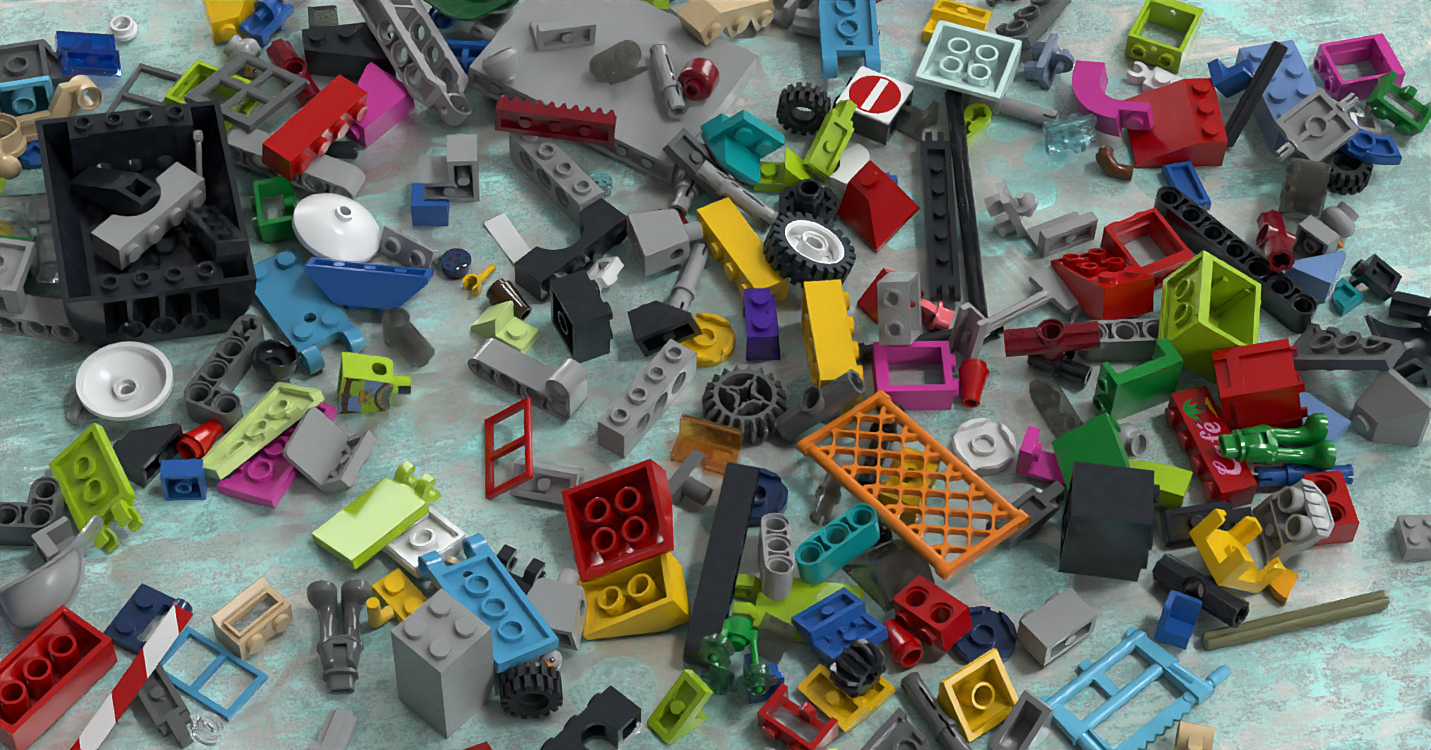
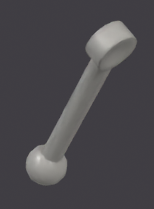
[193,130,206,190]

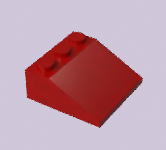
[1124,78,1228,168]
[561,458,674,583]

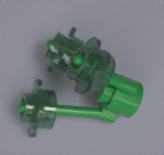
[698,616,779,695]

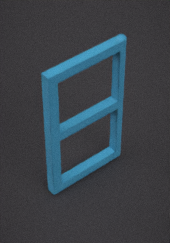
[160,626,269,722]

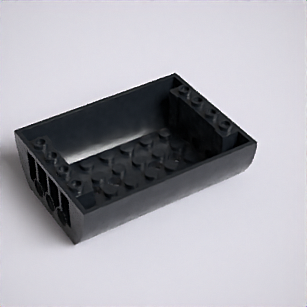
[35,100,257,348]

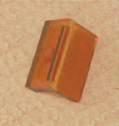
[671,414,743,476]

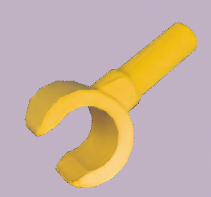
[462,264,496,296]

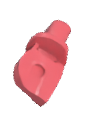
[910,299,954,330]

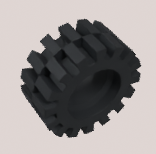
[776,82,831,136]
[1316,149,1373,195]
[499,662,563,719]

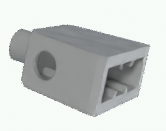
[627,209,703,276]
[526,568,588,651]

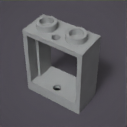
[877,271,922,345]

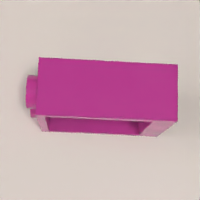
[1313,33,1405,102]
[871,341,959,410]

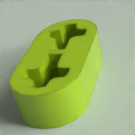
[948,103,992,147]

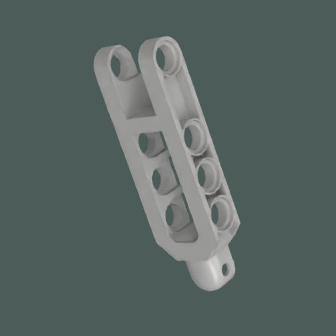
[353,0,472,126]

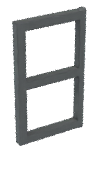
[106,63,182,112]

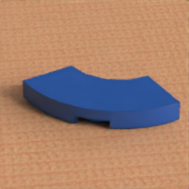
[1339,120,1402,165]

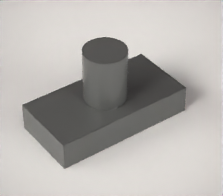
[668,448,713,510]

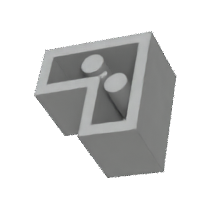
[418,134,480,202]

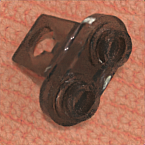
[589,40,649,85]

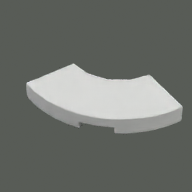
[829,143,871,191]

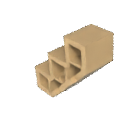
[677,0,776,46]

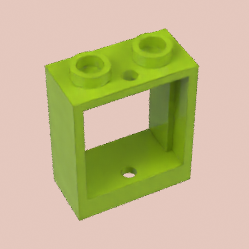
[1124,0,1204,73]
[165,59,259,134]

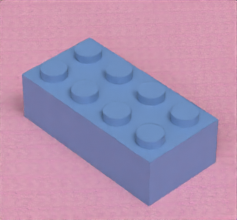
[1235,40,1317,154]

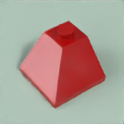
[838,160,920,252]

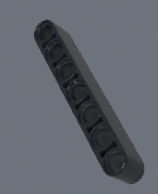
[1153,186,1318,334]
[683,462,760,667]

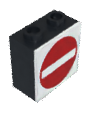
[832,66,914,145]

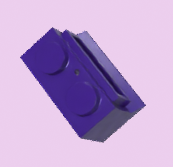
[742,288,781,361]

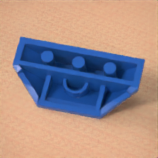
[305,257,434,313]

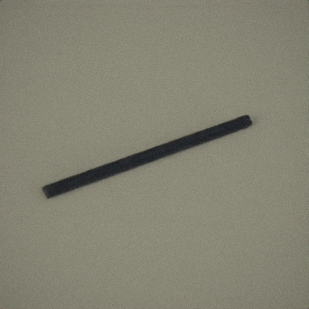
[944,89,988,318]

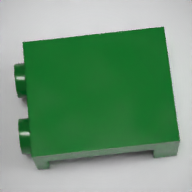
[1092,338,1184,421]
[1051,412,1131,489]

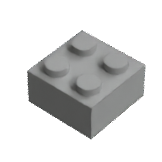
[1292,215,1340,258]
[1394,514,1431,561]

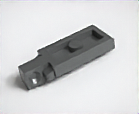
[985,480,1066,551]
[137,662,194,749]

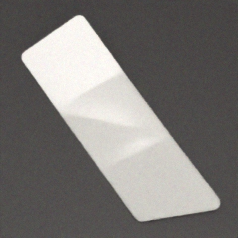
[484,213,531,263]

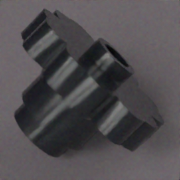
[778,178,838,224]

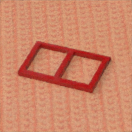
[485,397,533,500]

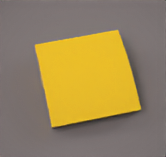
[921,0,993,43]
[797,663,896,733]

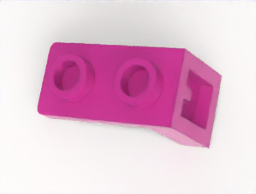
[1015,426,1067,488]

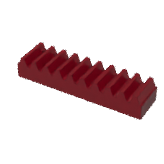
[495,95,617,146]

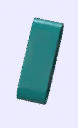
[794,503,880,584]

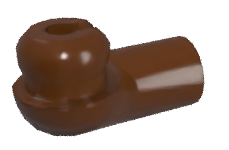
[1095,145,1134,181]

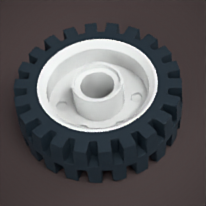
[763,212,856,289]

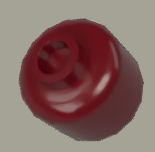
[678,57,720,101]

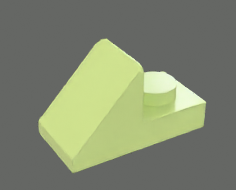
[471,301,540,354]

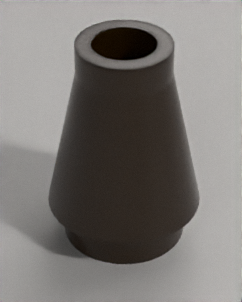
[486,278,532,321]

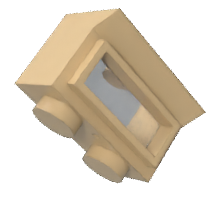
[211,576,293,660]

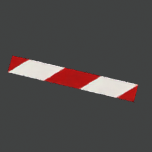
[70,604,193,750]

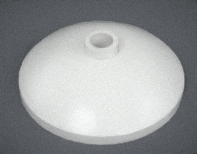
[292,193,381,263]
[76,341,174,421]

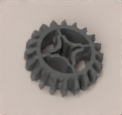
[702,365,788,444]

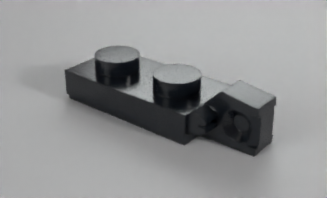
[1159,501,1252,544]

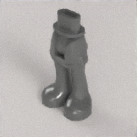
[307,579,371,695]

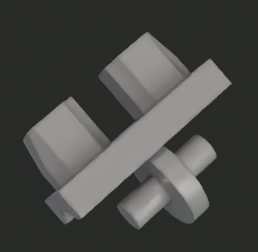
[984,181,1038,238]

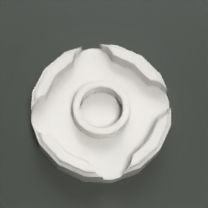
[952,418,1016,476]

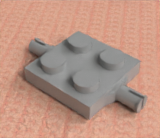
[1273,87,1359,169]

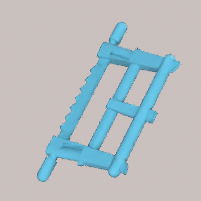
[1039,626,1231,750]

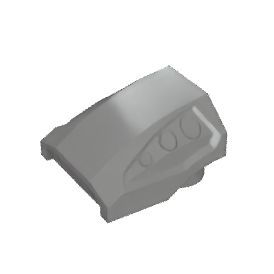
[1252,479,1335,565]

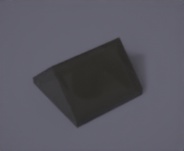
[842,539,935,613]

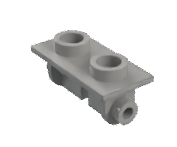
[378,225,442,269]

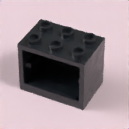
[1058,461,1160,582]

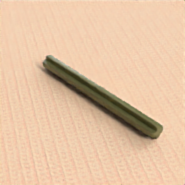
[1201,590,1390,651]

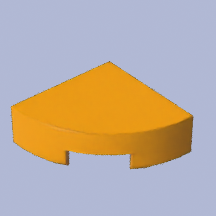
[1267,561,1299,604]

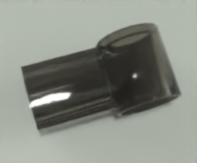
[382,307,435,369]

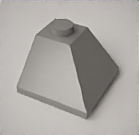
[1349,368,1431,447]

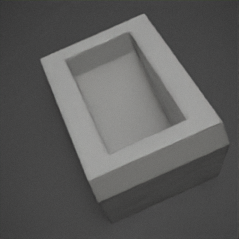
[989,689,1054,750]

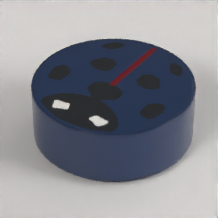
[441,248,472,278]

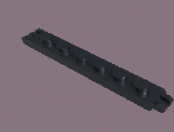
[920,132,961,302]

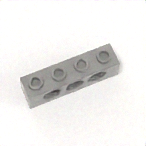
[509,133,604,228]
[598,339,697,459]

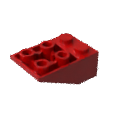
[1051,248,1155,320]

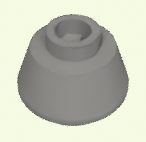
[481,47,520,84]

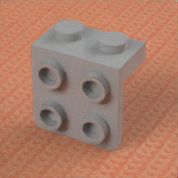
[283,407,377,495]

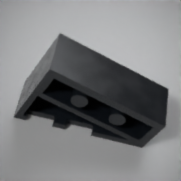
[301,22,396,78]

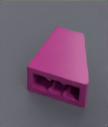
[345,62,415,148]

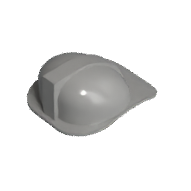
[0,515,104,643]

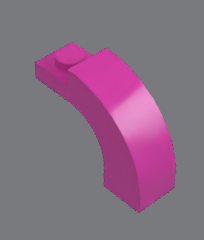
[1072,60,1154,137]

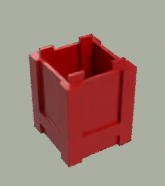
[1212,338,1308,433]

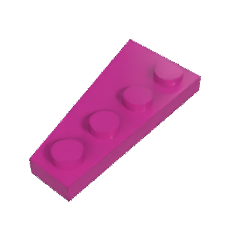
[216,402,338,509]

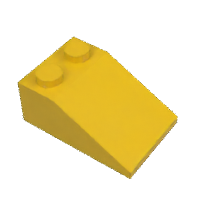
[577,552,691,640]

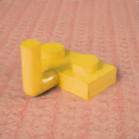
[366,568,428,628]

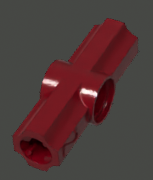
[266,38,320,109]
[1255,209,1296,273]
[1003,318,1101,360]

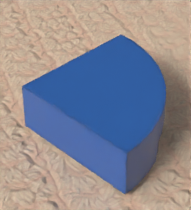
[17,140,42,169]

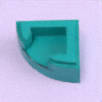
[1332,277,1365,317]

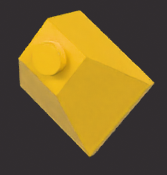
[202,0,257,44]

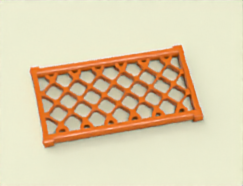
[796,390,1031,581]

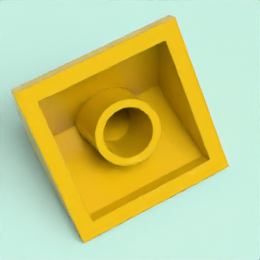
[937,648,1018,743]

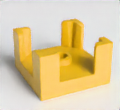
[1189,508,1286,593]

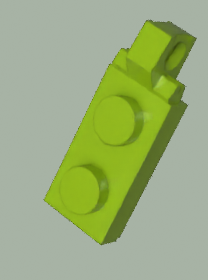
[802,99,857,180]

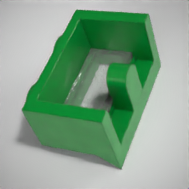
[1365,71,1431,136]
[250,176,297,243]

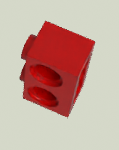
[1302,470,1360,546]
[892,574,973,652]

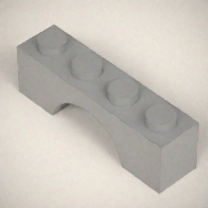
[91,162,206,270]

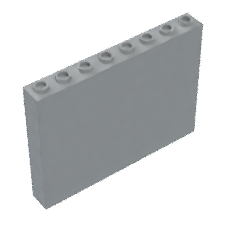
[468,0,758,185]

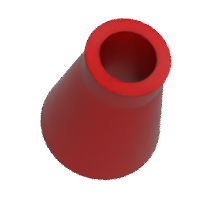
[958,358,990,408]
[176,419,223,460]
[883,619,924,668]

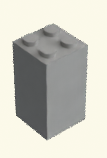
[391,588,496,739]

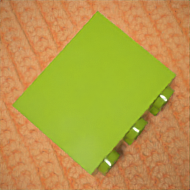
[1158,250,1261,384]

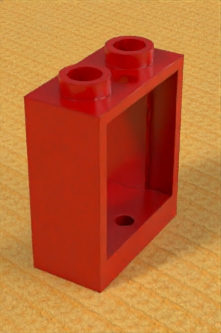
[1100,207,1195,291]

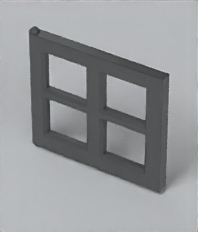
[184,51,310,132]

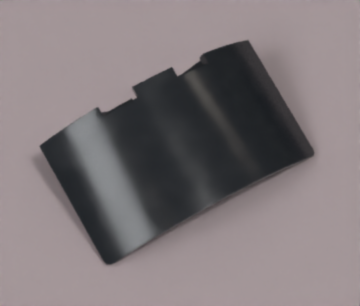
[1364,313,1431,388]

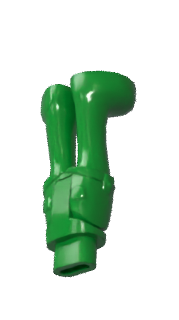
[1218,413,1336,470]

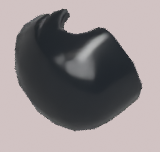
[251,339,301,382]

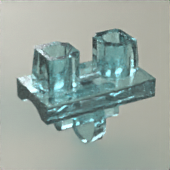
[1043,112,1097,156]

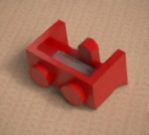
[757,683,838,750]

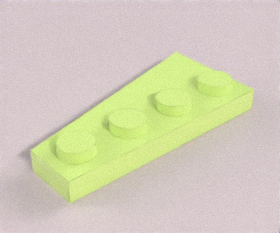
[202,382,325,480]

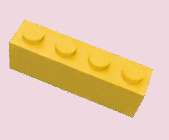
[696,197,789,303]

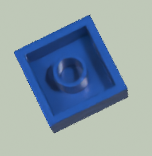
[160,459,208,501]

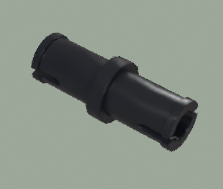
[1027,354,1093,386]

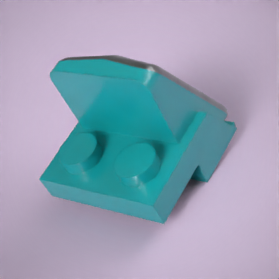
[700,109,785,185]

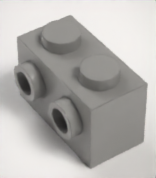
[1017,587,1098,666]

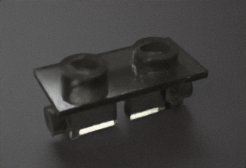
[1029,376,1083,439]

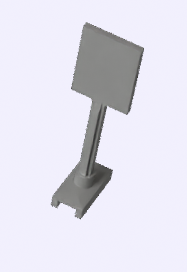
[948,251,1084,360]

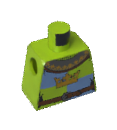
[336,352,411,415]

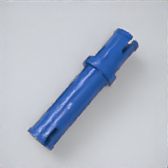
[1253,463,1354,487]

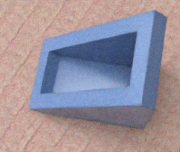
[1284,251,1346,303]

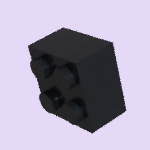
[550,269,613,363]

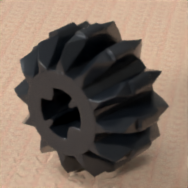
[829,638,887,699]

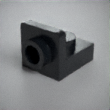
[1349,254,1402,301]

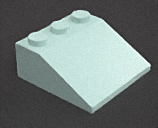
[915,20,1022,102]

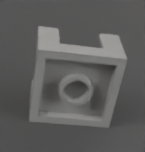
[0,238,41,314]

